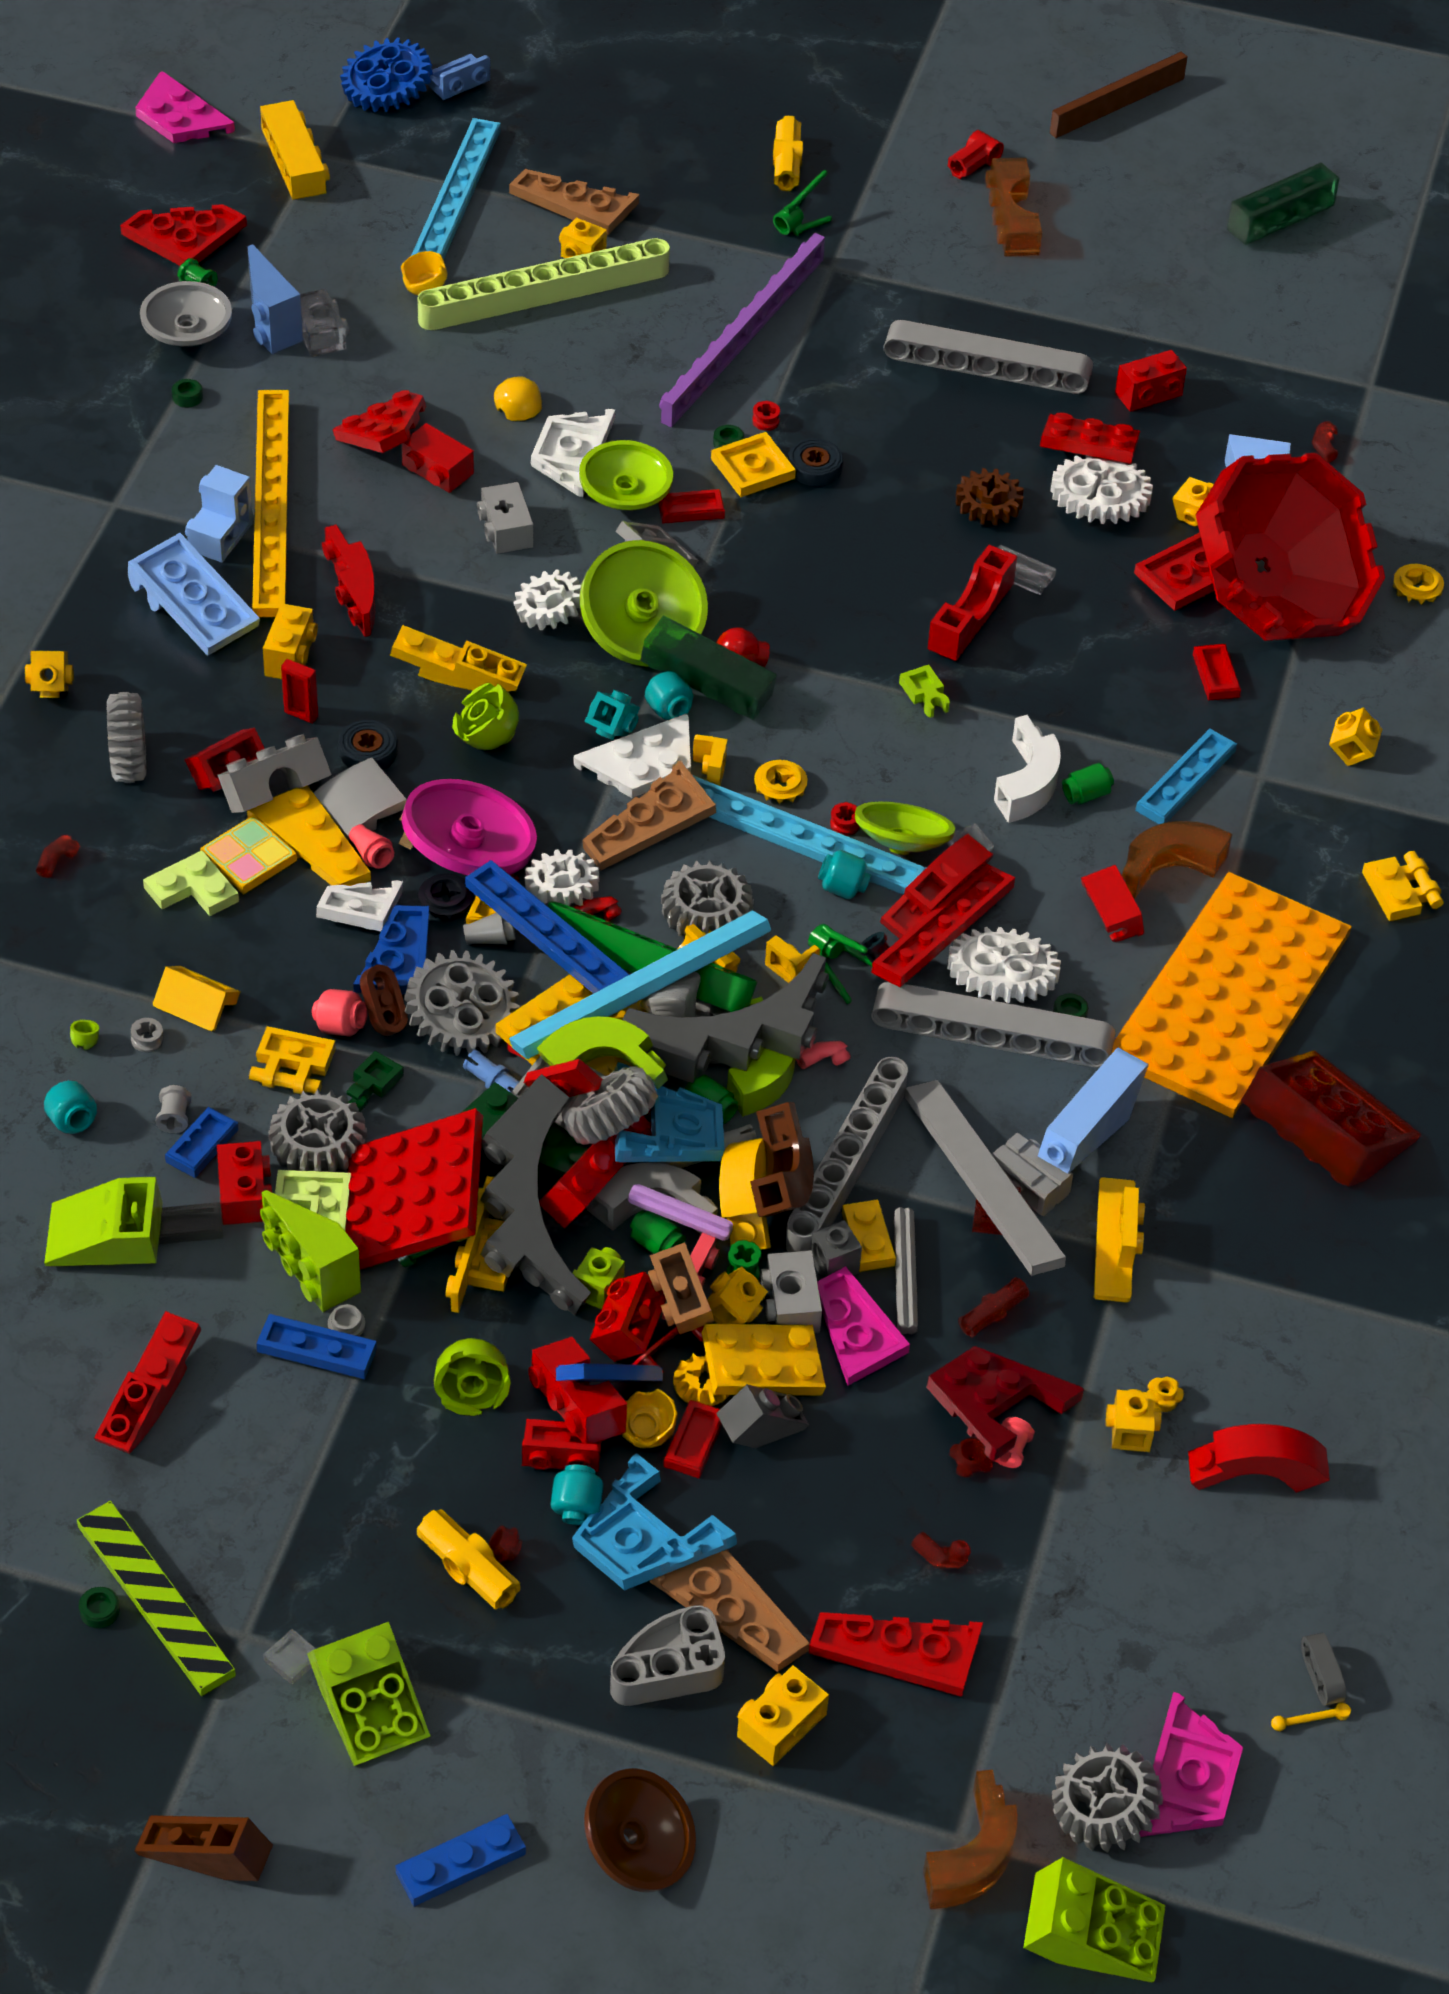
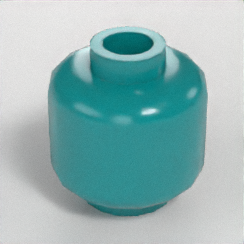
[645,671,694,720]
[818,850,871,900]
[44,1080,97,1134]
[550,1465,604,1525]

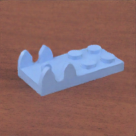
[128,533,260,656]

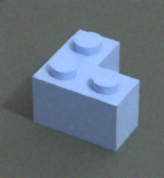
[185,465,253,563]

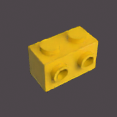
[263,603,318,679]
[737,1665,829,1766]

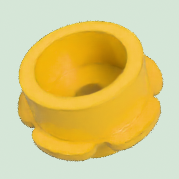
[1147,1377,1184,1412]

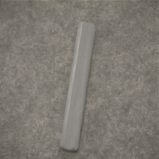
[894,1207,918,1335]

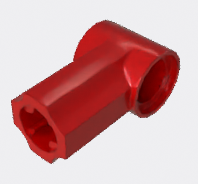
[947,130,1004,179]

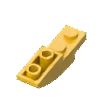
[390,625,527,691]

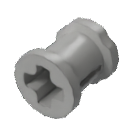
[155,1085,192,1133]

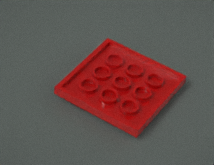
[346,1108,483,1270]

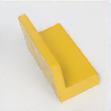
[153,966,241,1031]

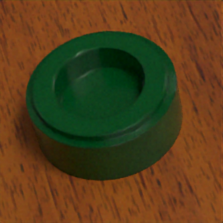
[172,379,203,408]
[713,425,744,448]
[1053,993,1089,1018]
[79,1587,120,1628]

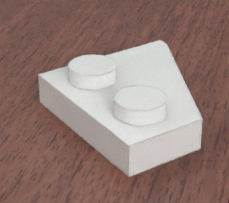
[316,880,403,932]

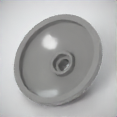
[140,281,232,347]

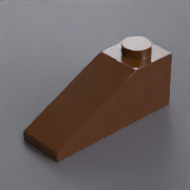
[135,1815,273,1881]

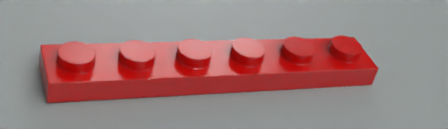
[871,864,1015,988]

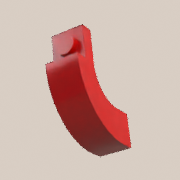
[1188,1424,1330,1493]

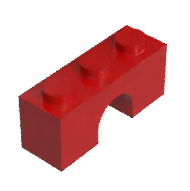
[528,1337,627,1444]

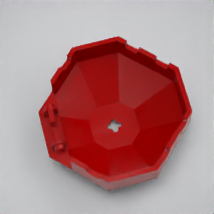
[1196,453,1386,641]

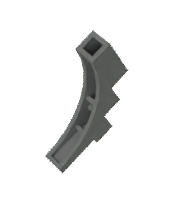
[622,953,829,1083]
[480,1074,591,1316]

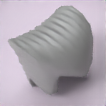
[640,972,701,1018]

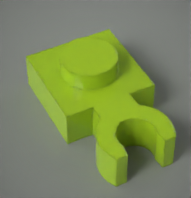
[899,664,950,718]

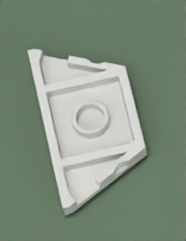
[531,409,615,497]
[573,714,691,798]

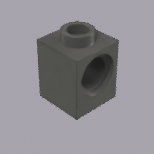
[810,1220,862,1279]

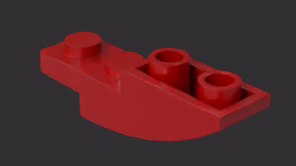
[322,524,375,637]
[880,834,993,939]
[94,1311,202,1454]

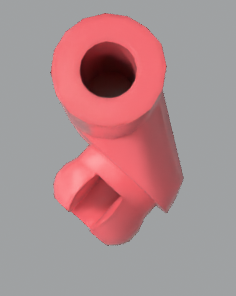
[796,1041,850,1069]

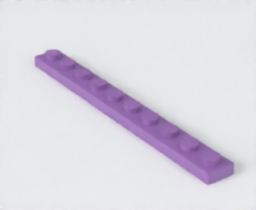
[659,233,825,427]

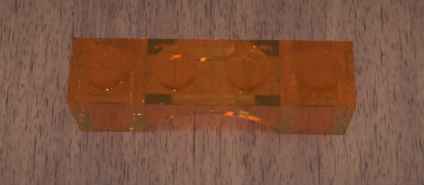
[985,158,1042,256]

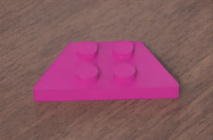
[135,71,235,143]
[1139,1692,1243,1837]

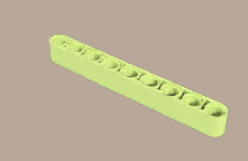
[417,238,670,330]

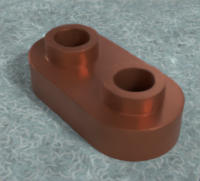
[360,965,408,1036]

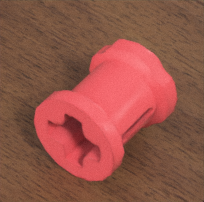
[995,1417,1035,1468]

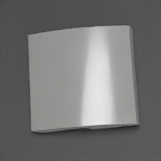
[314,758,407,840]

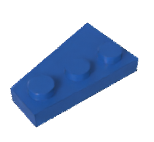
[353,905,430,994]

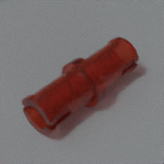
[958,1277,1030,1338]

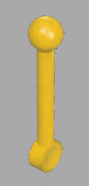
[1271,1702,1351,1731]

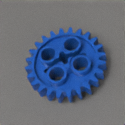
[340,37,433,112]

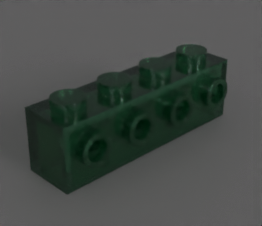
[1227,163,1340,245]
[640,615,777,720]

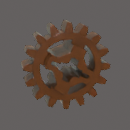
[956,468,1024,525]

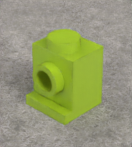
[572,1247,625,1309]

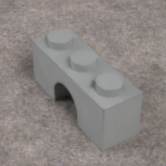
[217,734,332,813]

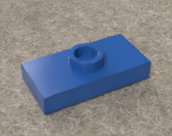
[165,1107,238,1178]

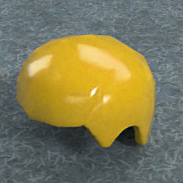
[401,251,447,295]
[494,376,542,421]
[622,1389,678,1449]

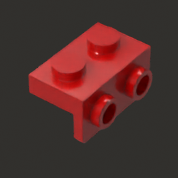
[522,1419,602,1472]

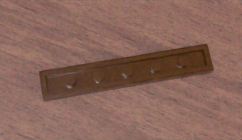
[1050,51,1188,138]

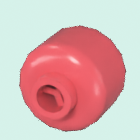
[312,989,367,1037]

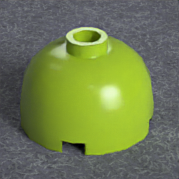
[452,683,519,750]
[434,1338,511,1416]

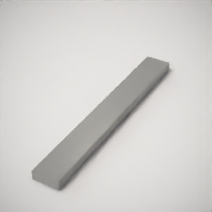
[905,1080,1066,1276]

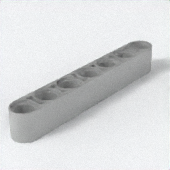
[883,320,1093,394]
[871,982,1116,1068]
[786,1057,908,1252]

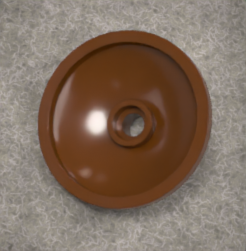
[584,1768,696,1892]

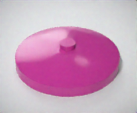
[402,779,537,875]

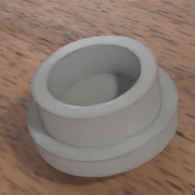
[328,1304,365,1336]

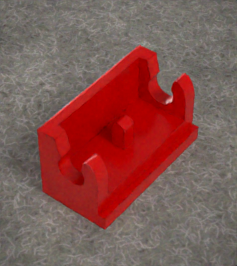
[1081,864,1144,942]

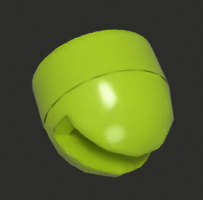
[70,1020,99,1050]

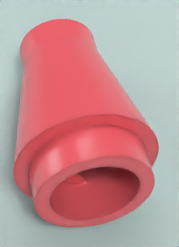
[349,824,395,869]

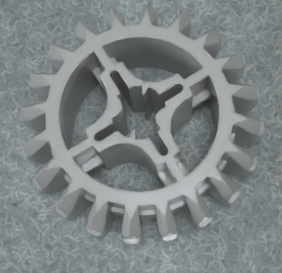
[107,692,147,783]
[661,860,754,936]
[561,1066,658,1145]
[268,1088,367,1172]
[1052,1743,1163,1853]

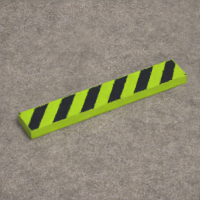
[77,1500,236,1696]

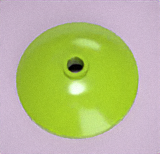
[579,440,673,510]
[854,801,955,855]

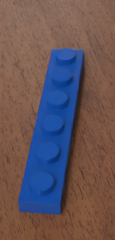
[465,860,629,994]

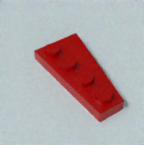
[808,1612,983,1697]

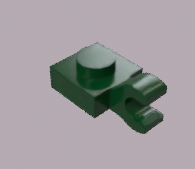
[347,1051,404,1112]

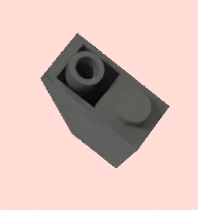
[716,1384,809,1448]

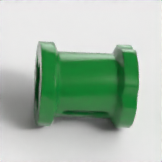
[177,258,218,287]
[727,1240,761,1280]

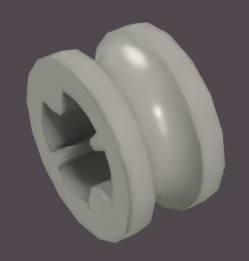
[131,1018,163,1052]

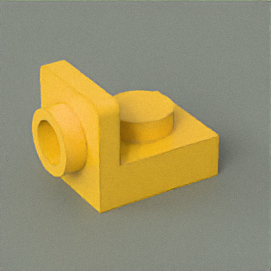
[693,734,728,786]
[765,935,821,983]

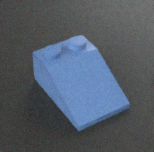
[247,244,303,354]

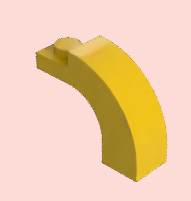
[719,1138,771,1250]

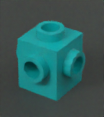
[585,689,640,740]

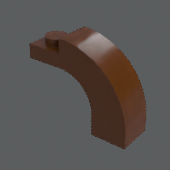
[750,1102,814,1217]

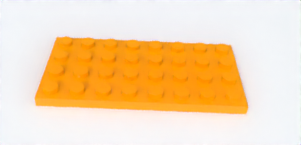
[1112,871,1352,1119]

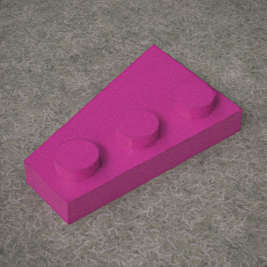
[817,1266,910,1386]

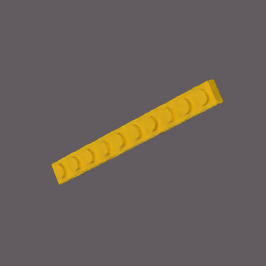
[252,390,289,617]

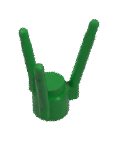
[773,170,832,236]
[808,924,872,1004]

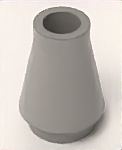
[463,913,516,945]

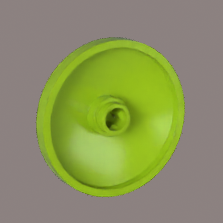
[580,540,708,666]

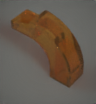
[1122,821,1232,899]
[923,1769,1018,1909]

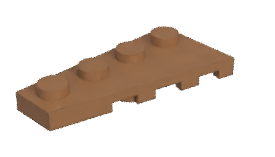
[509,169,639,235]
[582,760,716,871]
[650,1549,809,1672]

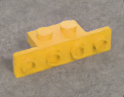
[445,1176,508,1313]
[1094,1177,1145,1302]

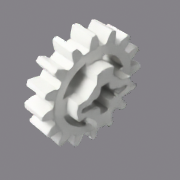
[514,570,581,630]
[525,850,599,906]

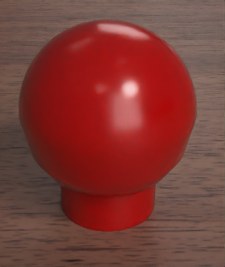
[715,627,770,672]

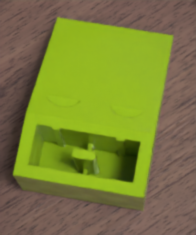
[44,1177,163,1266]
[260,1190,361,1312]
[307,1622,430,1766]
[1023,1857,1166,1983]

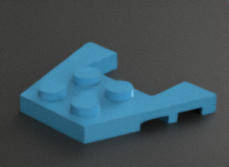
[614,1062,725,1162]
[572,1453,737,1590]

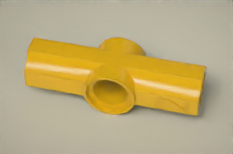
[773,116,803,191]
[417,1509,520,1610]

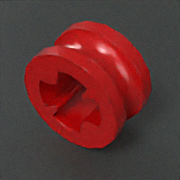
[752,401,780,431]
[830,802,860,836]

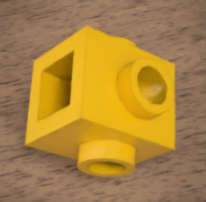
[559,217,607,258]
[1172,477,1214,526]
[25,651,74,698]
[1329,707,1383,766]
[707,1266,768,1324]
[1106,1389,1162,1452]

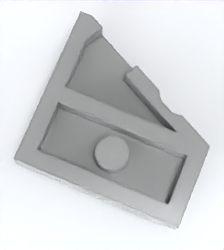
[616,521,699,567]

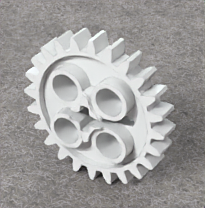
[1050,455,1153,524]
[947,927,1061,1003]

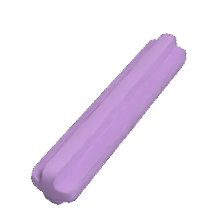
[628,1184,733,1241]

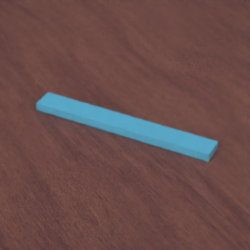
[411,118,501,260]
[693,775,926,895]
[509,910,771,1059]

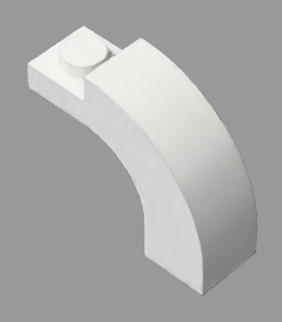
[994,715,1061,823]

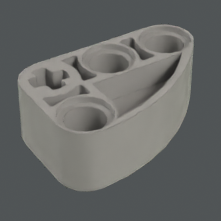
[610,1605,725,1706]

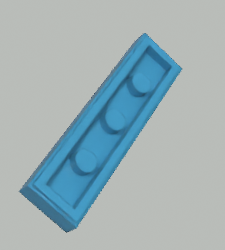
[1135,728,1237,826]

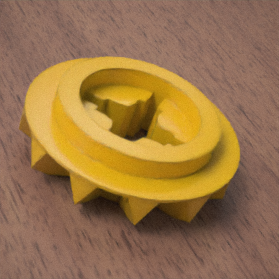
[1393,564,1444,605]
[754,760,808,804]
[673,1353,729,1406]

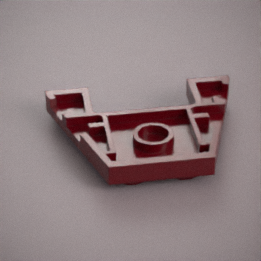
[926,1346,1084,1461]

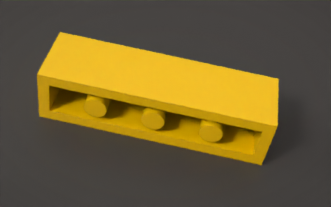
[260,100,330,200]

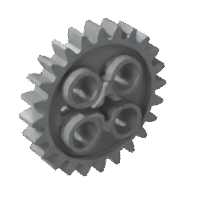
[404,950,520,1056]

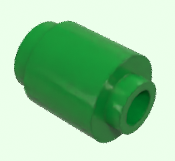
[1062,763,1114,805]
[685,1075,739,1125]
[630,1210,686,1254]

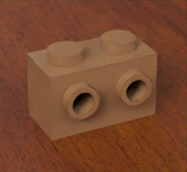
[648,1242,715,1335]

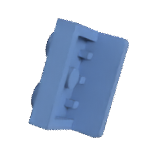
[427,54,490,100]

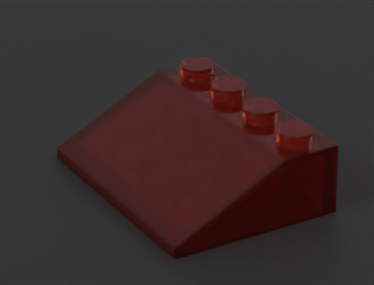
[1241,1050,1421,1187]

